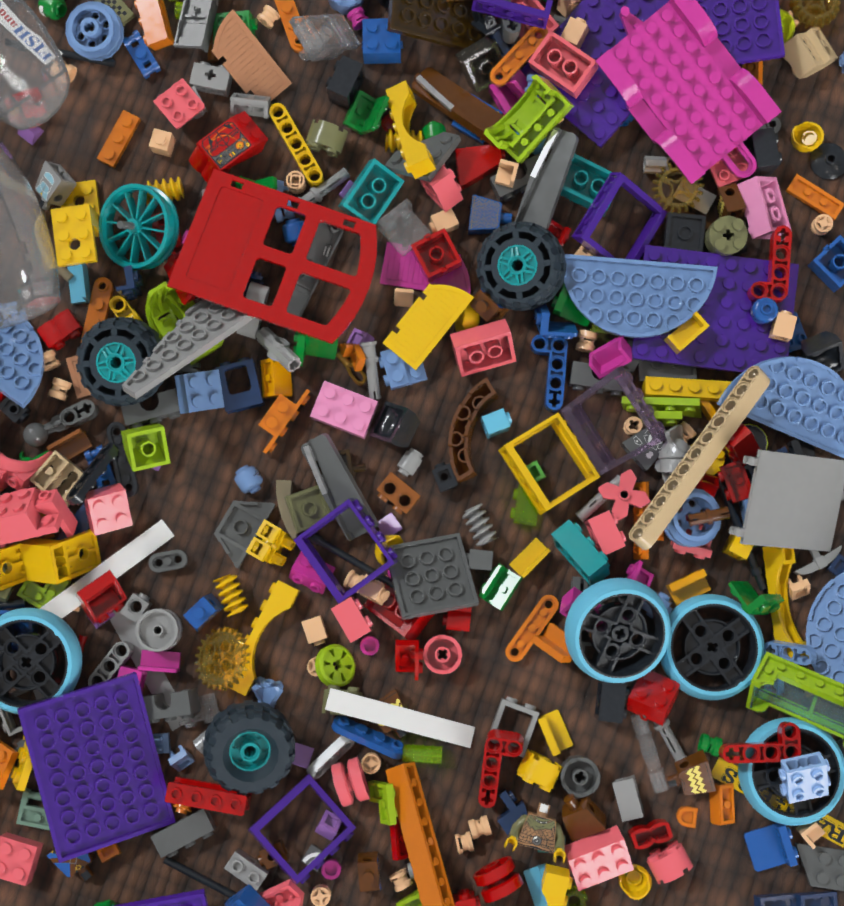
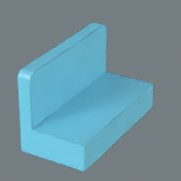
[67,264,91,305]
[523,863,548,906]

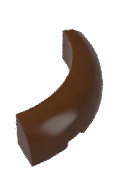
[448,377,499,482]

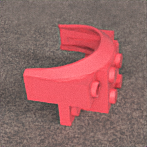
[0,410,53,493]
[0,487,78,548]

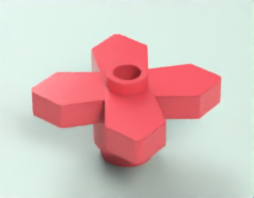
[598,469,650,521]

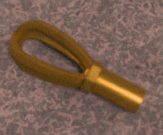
[336,351,367,386]

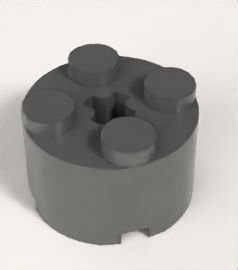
[559,755,600,798]

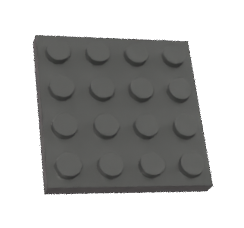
[386,533,479,620]

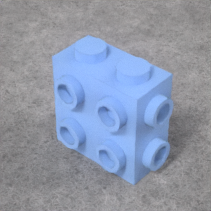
[778,751,831,804]

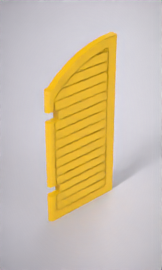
[383,283,474,370]

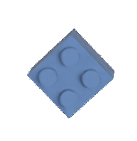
[174,369,225,414]

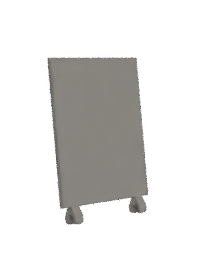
[729,449,844,552]

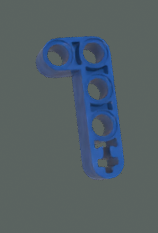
[530,335,568,413]

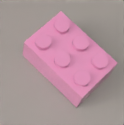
[737,176,792,239]
[310,381,379,439]

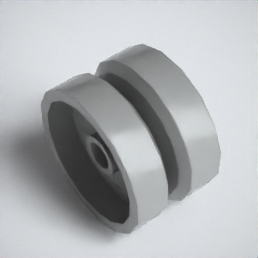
[135,608,183,652]

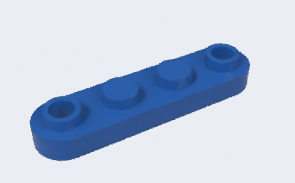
[331,716,406,759]

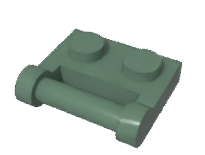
[16,788,50,830]

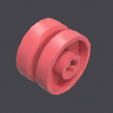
[331,757,370,807]

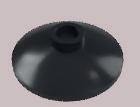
[810,143,844,180]

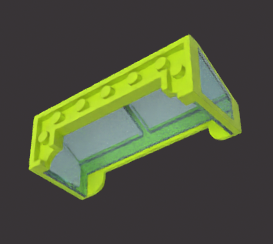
[746,652,844,747]

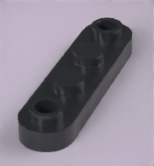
[107,422,139,497]
[66,442,118,505]

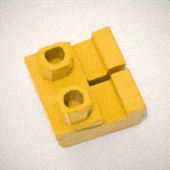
[246,519,296,566]

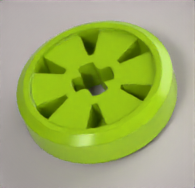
[315,644,355,687]

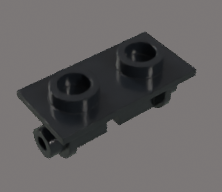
[470,11,503,36]

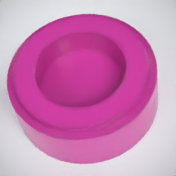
[360,636,380,655]
[321,858,341,880]

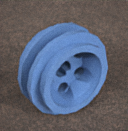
[65,1,124,61]
[664,488,721,548]

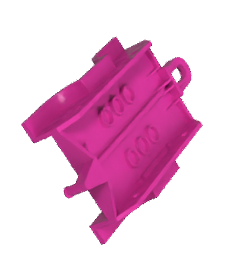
[595,0,782,184]

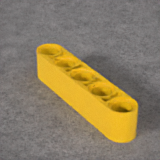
[269,103,324,188]

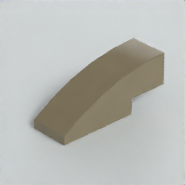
[276,480,298,539]

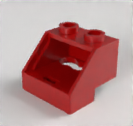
[76,570,127,625]

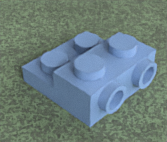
[378,349,428,390]

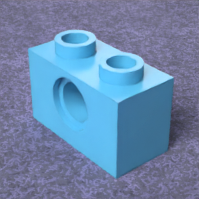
[480,408,512,439]

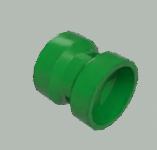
[697,733,723,757]

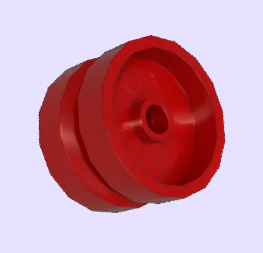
[473,856,524,903]

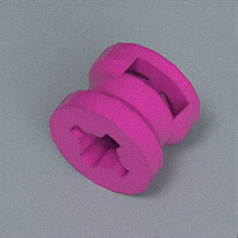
[347,7,369,30]

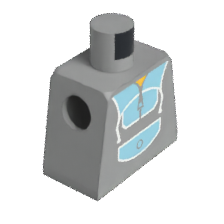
[35,161,77,210]

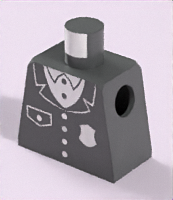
[620,426,666,472]

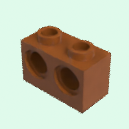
[376,472,421,515]

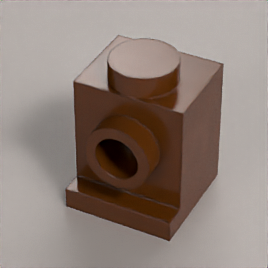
[257,839,290,870]

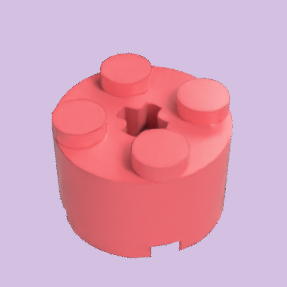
[423,634,462,674]
[646,839,693,884]

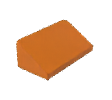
[709,783,735,826]

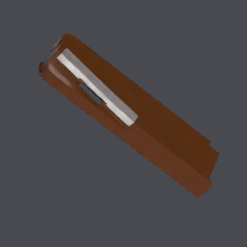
[412,67,503,146]

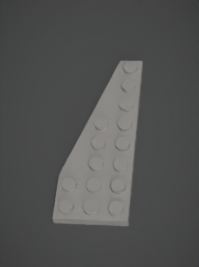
[122,299,255,399]

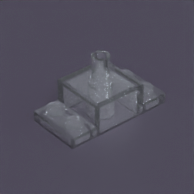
[289,14,361,62]

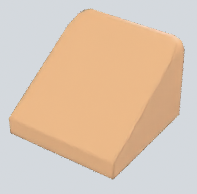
[394,288,414,307]

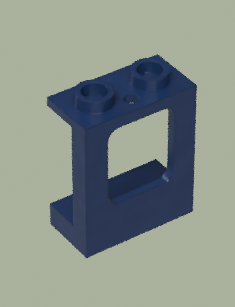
[215,357,265,414]

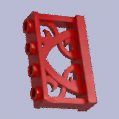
[165,776,252,816]

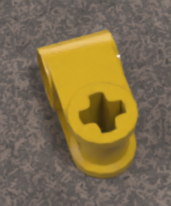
[109,296,143,321]

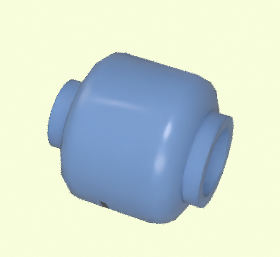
[234,465,263,494]

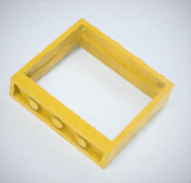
[498,412,600,515]

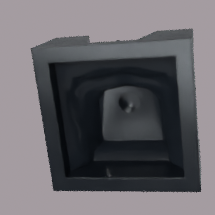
[801,331,844,372]
[369,401,420,447]

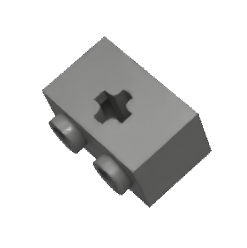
[189,61,233,97]
[224,847,270,891]

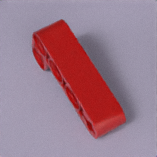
[747,225,792,304]
[719,721,801,763]
[478,729,524,808]

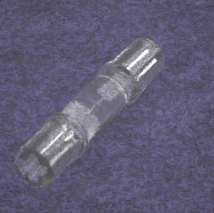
[630,714,669,793]

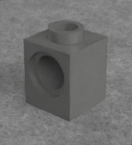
[466,549,493,571]

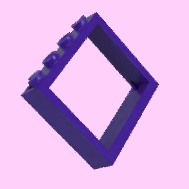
[471,0,553,29]
[572,172,668,260]
[294,498,398,604]
[248,774,356,884]

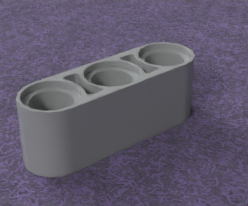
[237,281,270,339]
[88,641,134,686]

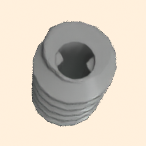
[462,503,499,547]

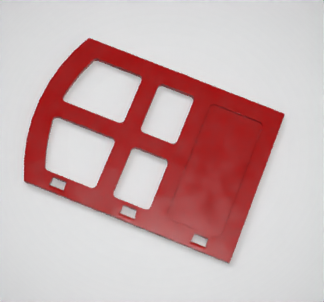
[167,169,377,344]

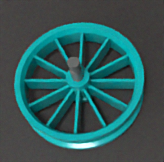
[99,183,179,270]

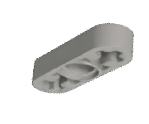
[306,735,355,780]

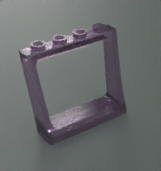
[560,366,666,476]

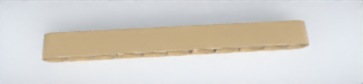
[629,366,770,550]

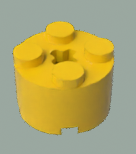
[517,749,562,792]

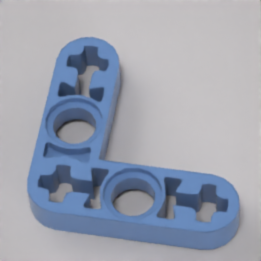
[764,640,817,696]

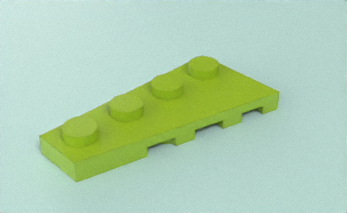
[621,396,702,418]

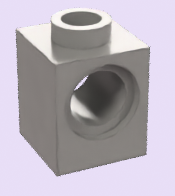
[120,592,152,623]

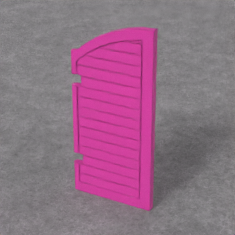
[380,242,471,294]

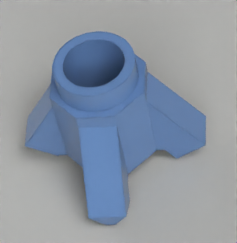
[252,677,284,708]

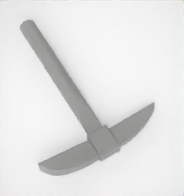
[793,545,842,575]

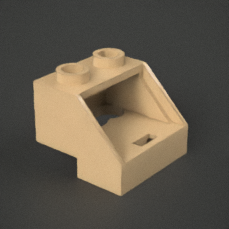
[783,27,838,79]
[30,450,84,507]

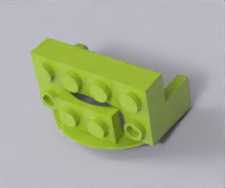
[484,74,574,163]
[145,281,224,365]

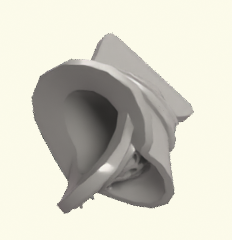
[655,424,691,483]

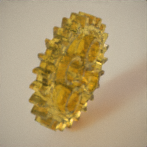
[194,626,250,691]

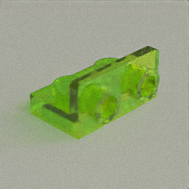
[510,484,541,527]

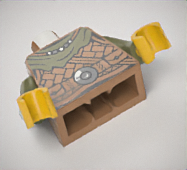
[504,802,566,863]

